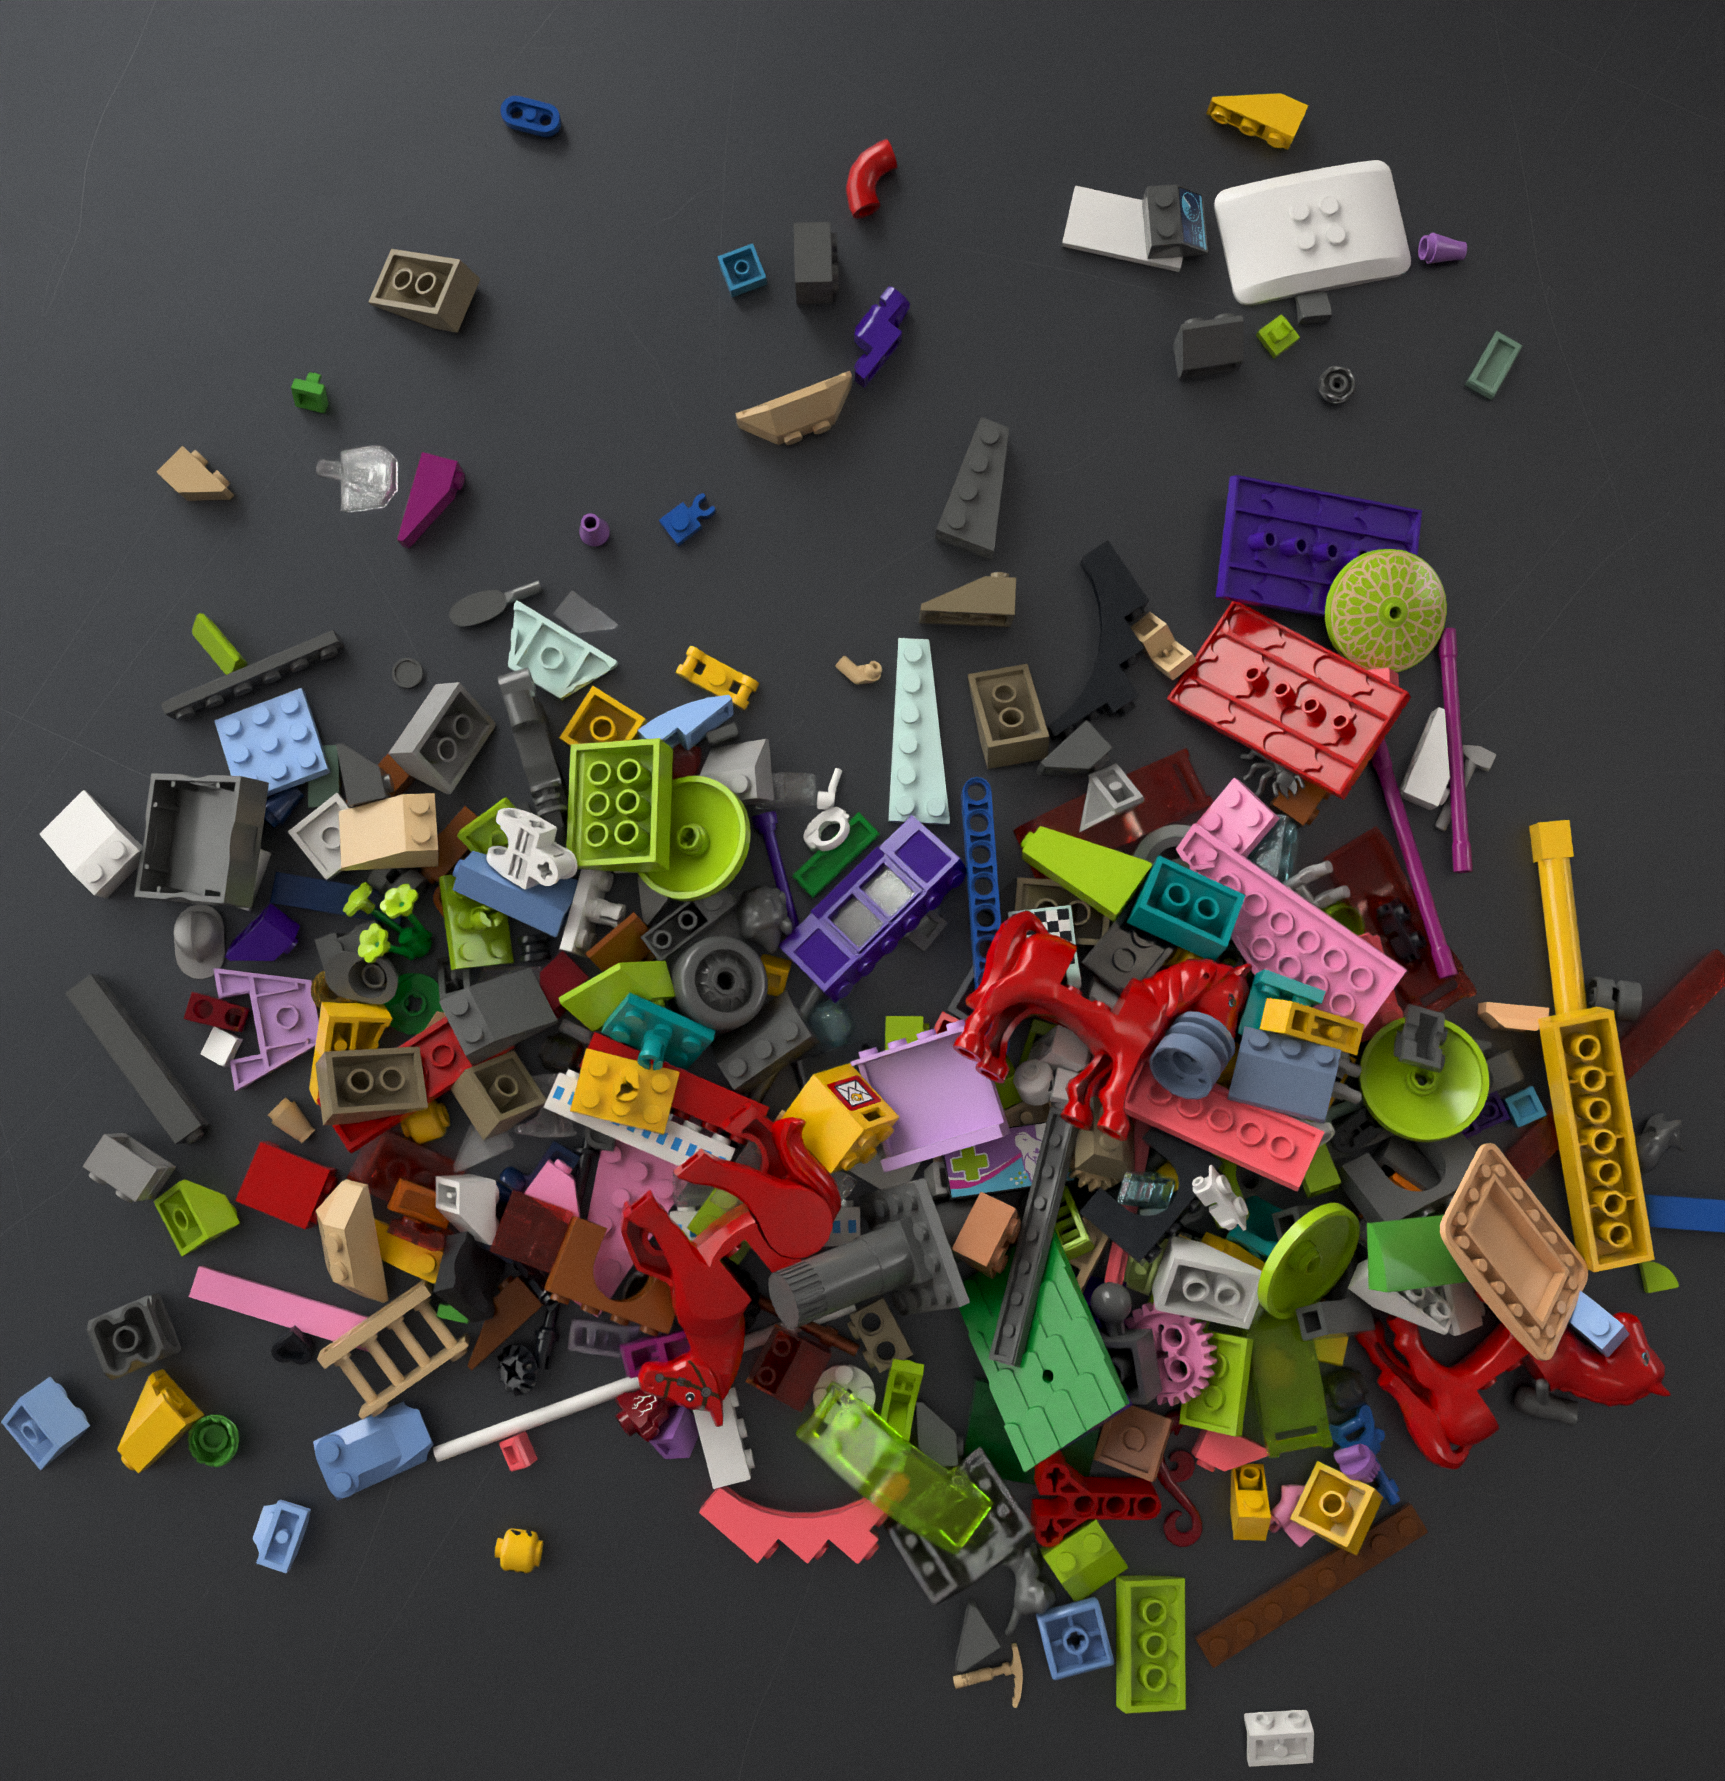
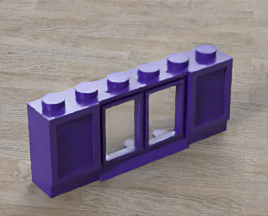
[779,815,967,1003]

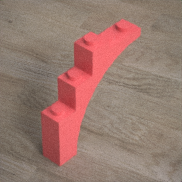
[699,1470,911,1564]

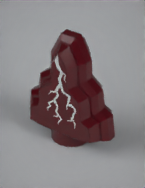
[615,1389,675,1442]

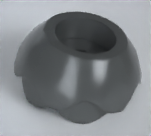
[1318,366,1357,404]

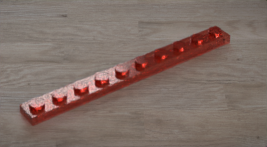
[1504,949,1725,1182]

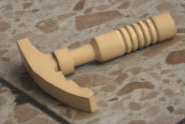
[953,1643,1023,1708]

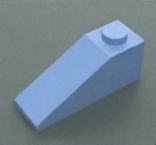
[1568,1291,1629,1358]

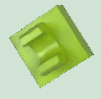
[1256,314,1300,359]

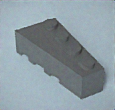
[935,417,1009,560]

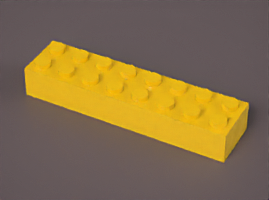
[1538,1007,1655,1272]

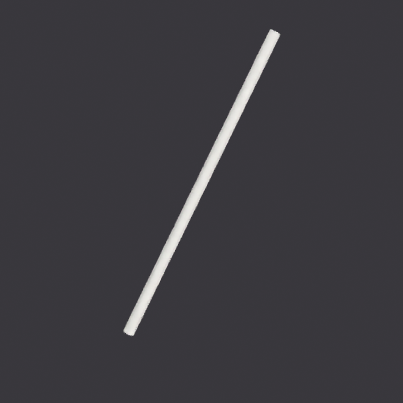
[433,1304,856,1462]

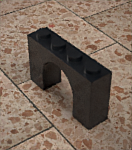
[1080,1126,1225,1266]

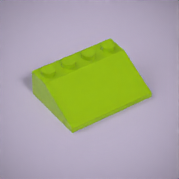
[566,738,673,873]

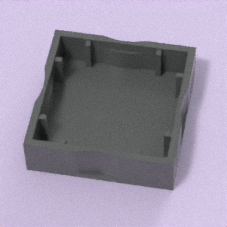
[134,773,269,908]

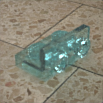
[1247,814,1298,881]

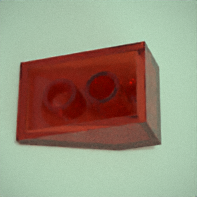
[346,1128,467,1202]

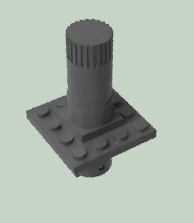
[768,1178,978,1329]

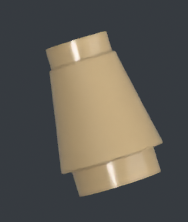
[268,1097,315,1144]

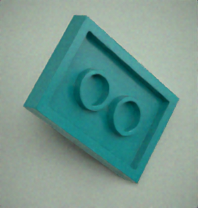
[601,993,715,1070]

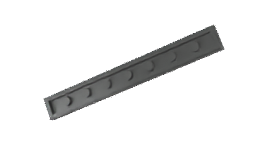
[988,1107,1079,1368]

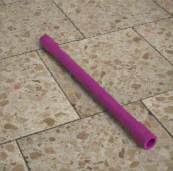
[1438,628,1473,873]
[1371,738,1458,979]

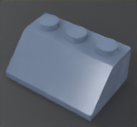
[1227,1026,1341,1124]

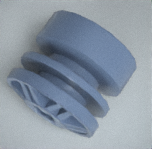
[1150,1012,1235,1100]

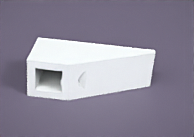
[1348,1258,1456,1335]

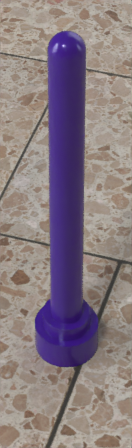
[751,811,799,935]

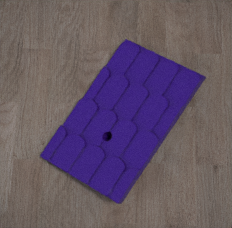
[1216,475,1422,617]

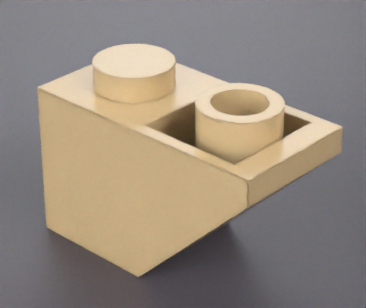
[157,446,234,501]

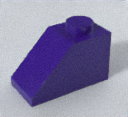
[225,903,300,961]

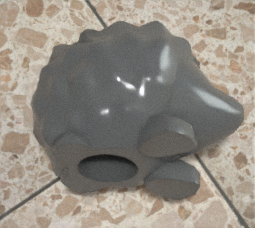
[736,886,792,953]

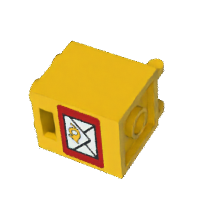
[781,1063,899,1174]

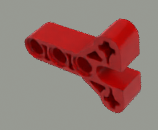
[1030,1451,1162,1547]

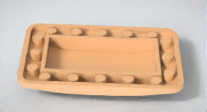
[1440,1143,1588,1361]

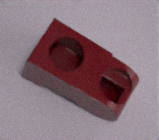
[183,992,250,1033]

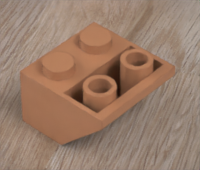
[951,1192,1021,1279]

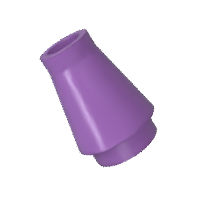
[1418,232,1467,264]
[579,513,610,546]

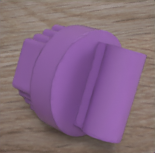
[1334,1444,1380,1484]

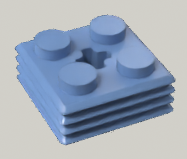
[1036,1597,1114,1680]

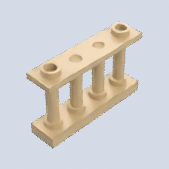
[317,1279,470,1420]

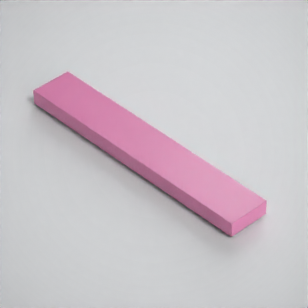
[189,1266,377,1352]

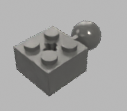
[1090,1282,1162,1405]

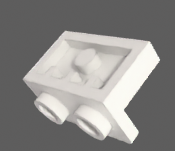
[1244,1710,1314,1767]

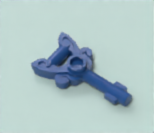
[1322,1402,1401,1506]

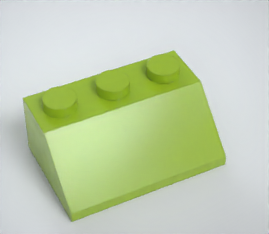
[559,961,676,1032]

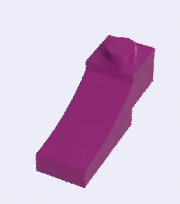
[619,1329,690,1379]

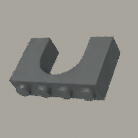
[1339,1132,1477,1223]
[1272,1204,1376,1341]

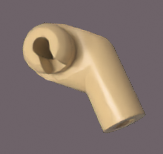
[835,656,882,685]

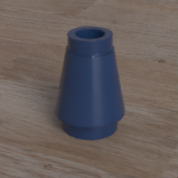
[264,787,304,829]

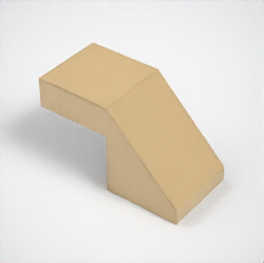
[1130,612,1197,680]

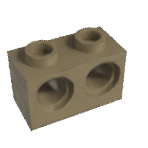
[847,1295,913,1373]

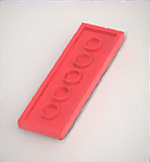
[1125,1055,1324,1192]

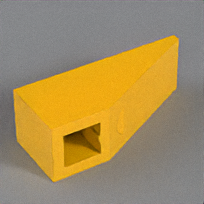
[1206,93,1309,150]

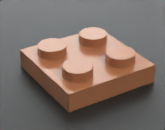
[1093,1405,1174,1482]

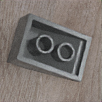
[439,968,558,1066]

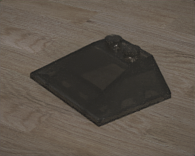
[882,1447,1035,1606]

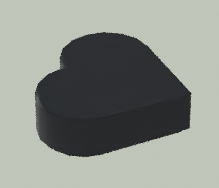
[271,1325,315,1365]

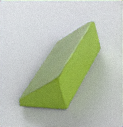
[192,613,247,675]

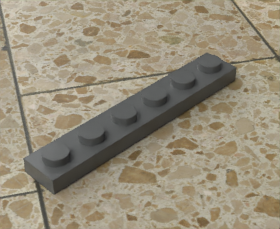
[160,630,345,720]

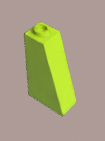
[1020,826,1153,922]

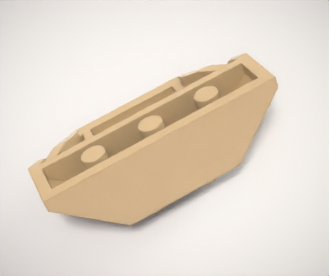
[735,371,852,445]
[316,1179,389,1303]

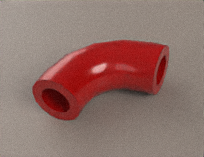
[846,139,897,219]

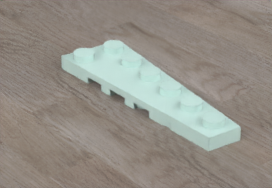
[888,638,950,826]

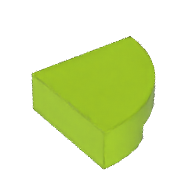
[1638,1261,1679,1293]

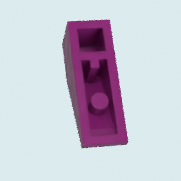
[397,452,465,549]

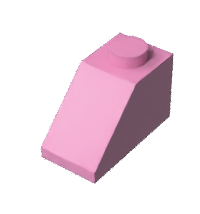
[525,1158,581,1224]

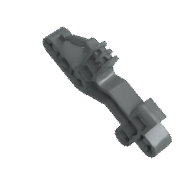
[498,667,581,880]

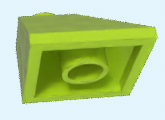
[153,1179,240,1256]

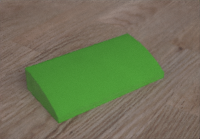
[1367,1214,1469,1293]

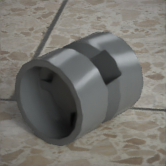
[367,868,428,897]
[1586,976,1642,1022]

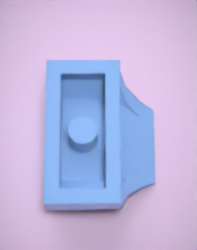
[252,1499,311,1573]

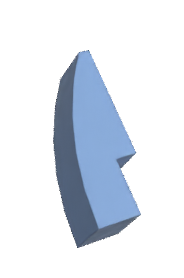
[637,695,734,751]

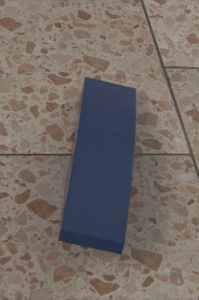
[269,872,401,925]

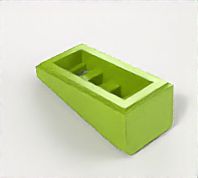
[1055,1186,1095,1261]

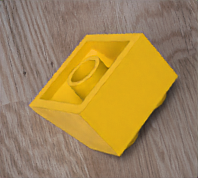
[1290,1461,1384,1556]

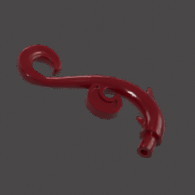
[1157,1408,1203,1547]

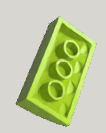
[1116,1575,1186,1714]

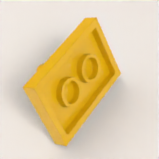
[570,1048,680,1135]

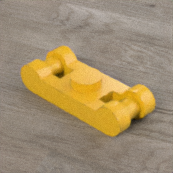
[675,646,760,711]

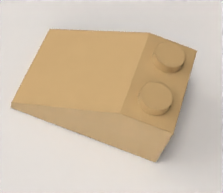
[339,793,438,871]

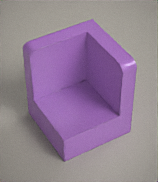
[649,1407,699,1459]

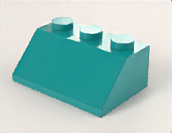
[1127,855,1246,961]

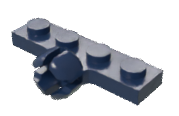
[484,1139,580,1264]

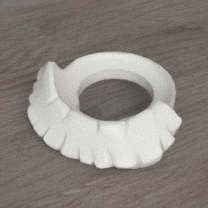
[803,807,850,851]

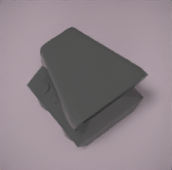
[87,1293,181,1381]

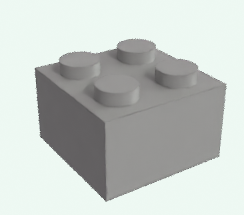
[82,1133,176,1203]

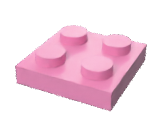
[1196,778,1280,858]

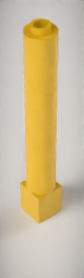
[1529,820,1588,1015]

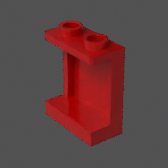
[235,1141,338,1229]

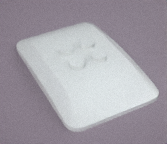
[1214,160,1411,306]

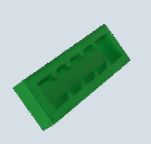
[792,812,880,899]

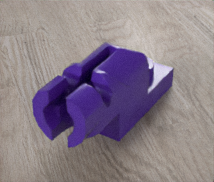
[854,286,911,388]

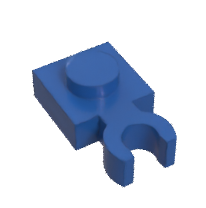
[659,493,716,546]

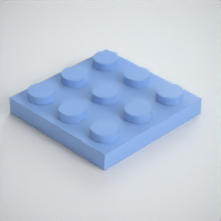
[214,688,331,797]

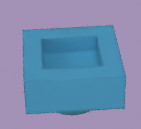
[1501,1086,1546,1128]

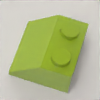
[1040,1519,1129,1602]

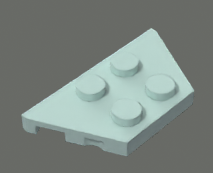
[508,600,618,700]

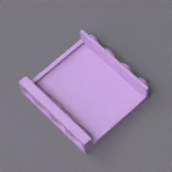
[850,1019,1011,1173]

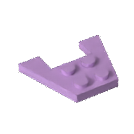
[213,968,320,1091]

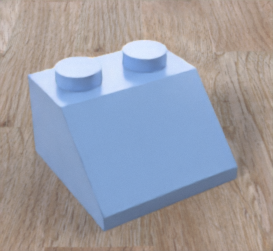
[1,1377,90,1471]

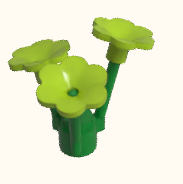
[343,882,432,964]

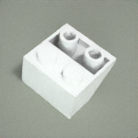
[436,1174,499,1245]

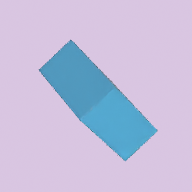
[717,243,767,297]

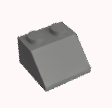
[699,739,774,805]

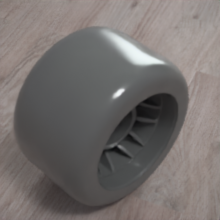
[668,936,768,1035]

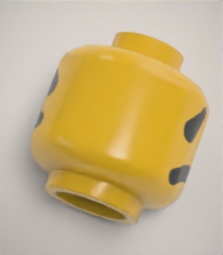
[495,1528,543,1573]

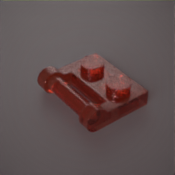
[387,1216,455,1252]

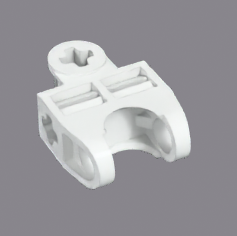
[486,808,578,890]

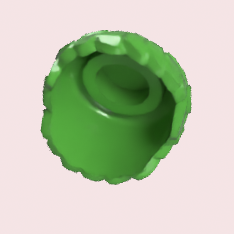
[188,1414,239,1467]

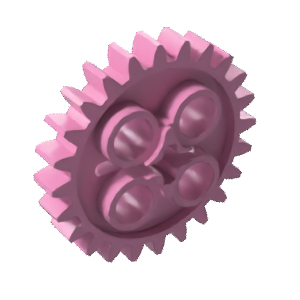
[1124,1302,1217,1406]

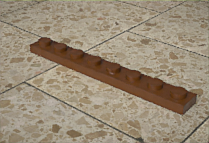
[1194,1502,1428,1668]

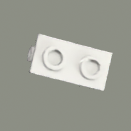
[1192,1165,1248,1231]

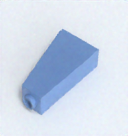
[453,851,578,937]

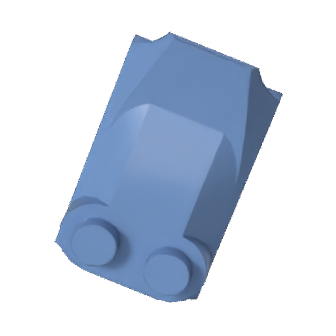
[313,1401,434,1501]

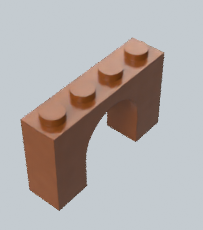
[345,751,478,884]
[544,1216,675,1337]

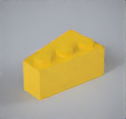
[309,1002,393,1105]

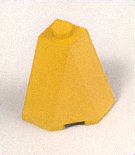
[117,1369,205,1473]

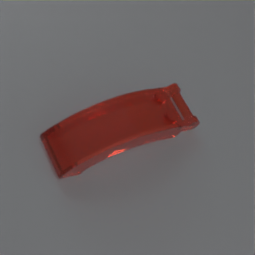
[1013,748,1213,879]
[1323,826,1477,1012]

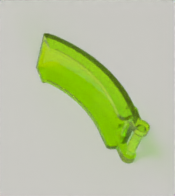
[1241,1303,1333,1459]
[796,1381,994,1554]

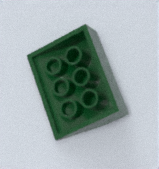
[960,1376,1100,1485]

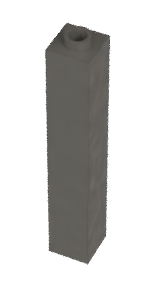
[65,974,210,1145]

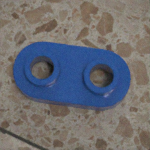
[500,95,561,137]

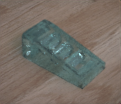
[1117,1172,1175,1209]

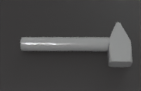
[1434,745,1496,832]

